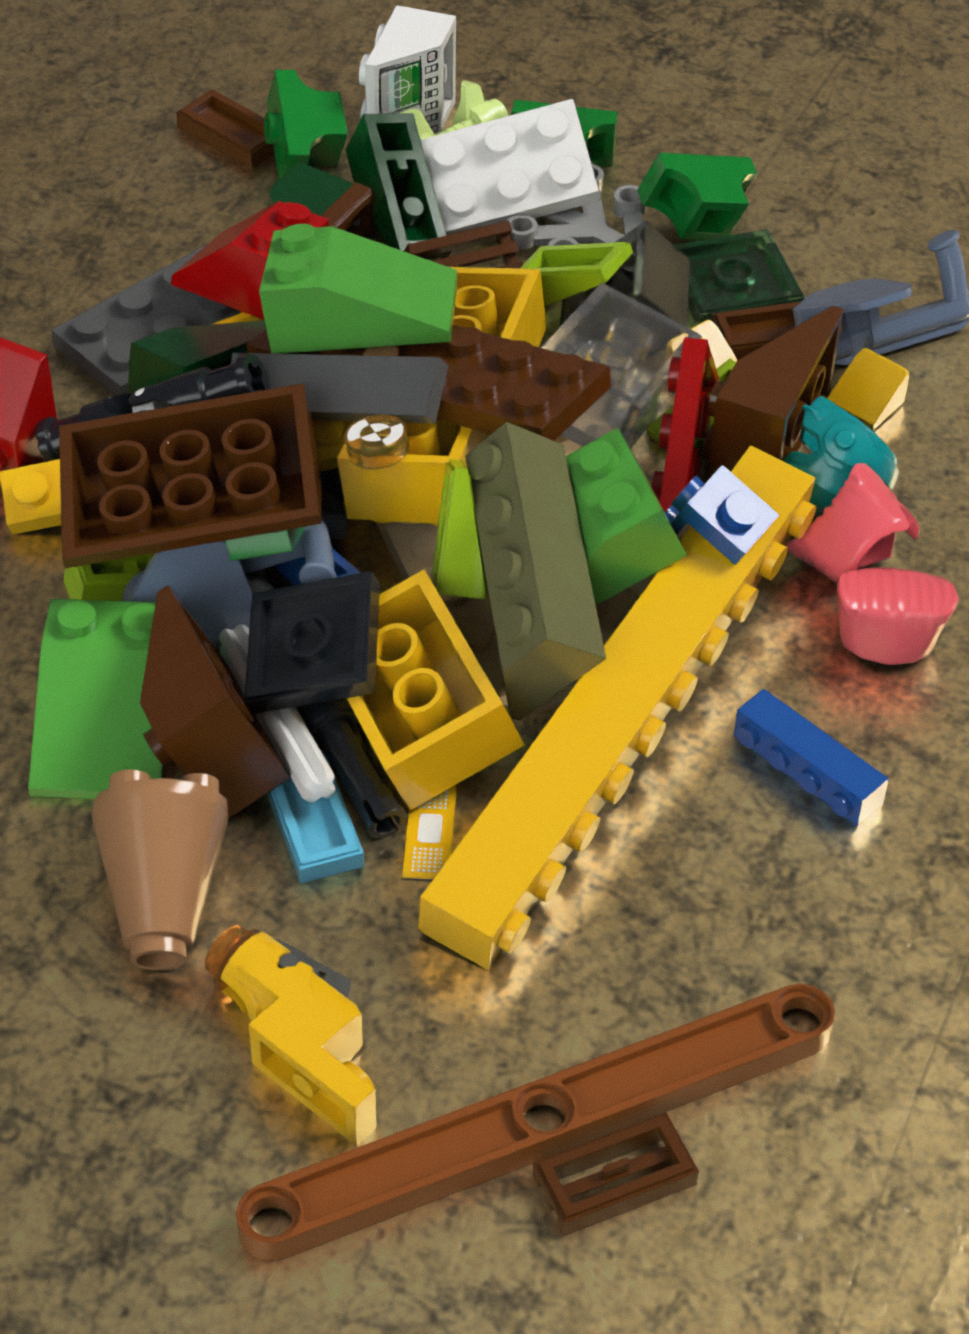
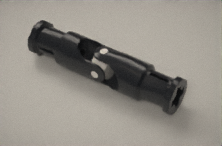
[36,353,270,462]

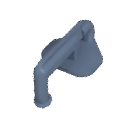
[792,230,969,365]
[122,521,337,647]

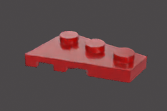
[651,337,719,529]

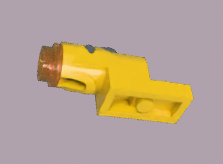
[205,925,377,1147]

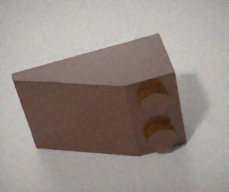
[702,306,844,481]
[140,585,290,819]

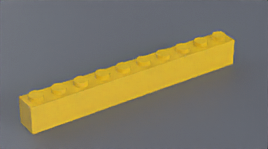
[418,445,817,970]

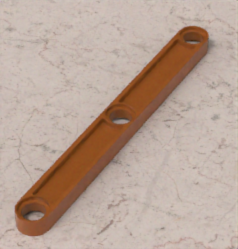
[236,984,835,1262]

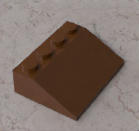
[59,383,322,568]

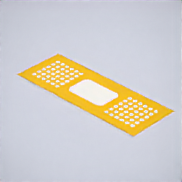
[402,784,457,880]

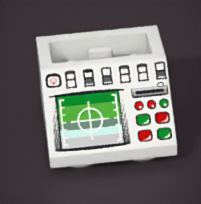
[359,5,456,134]

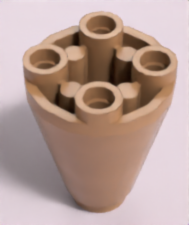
[91,770,228,970]

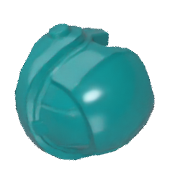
[783,396,899,519]

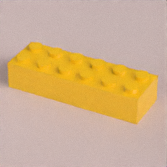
[337,267,547,526]

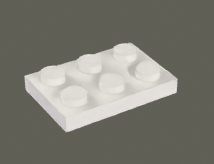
[421,99,600,235]

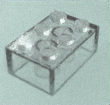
[541,283,703,449]

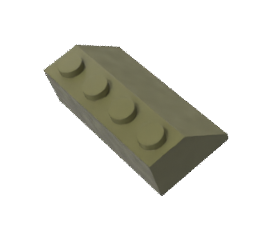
[465,422,606,721]

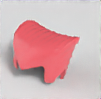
[786,463,920,584]
[837,567,959,666]

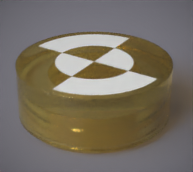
[344,414,410,469]

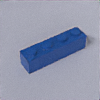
[734,689,889,826]

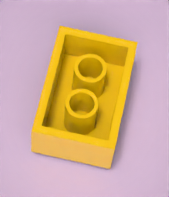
[347,569,525,811]

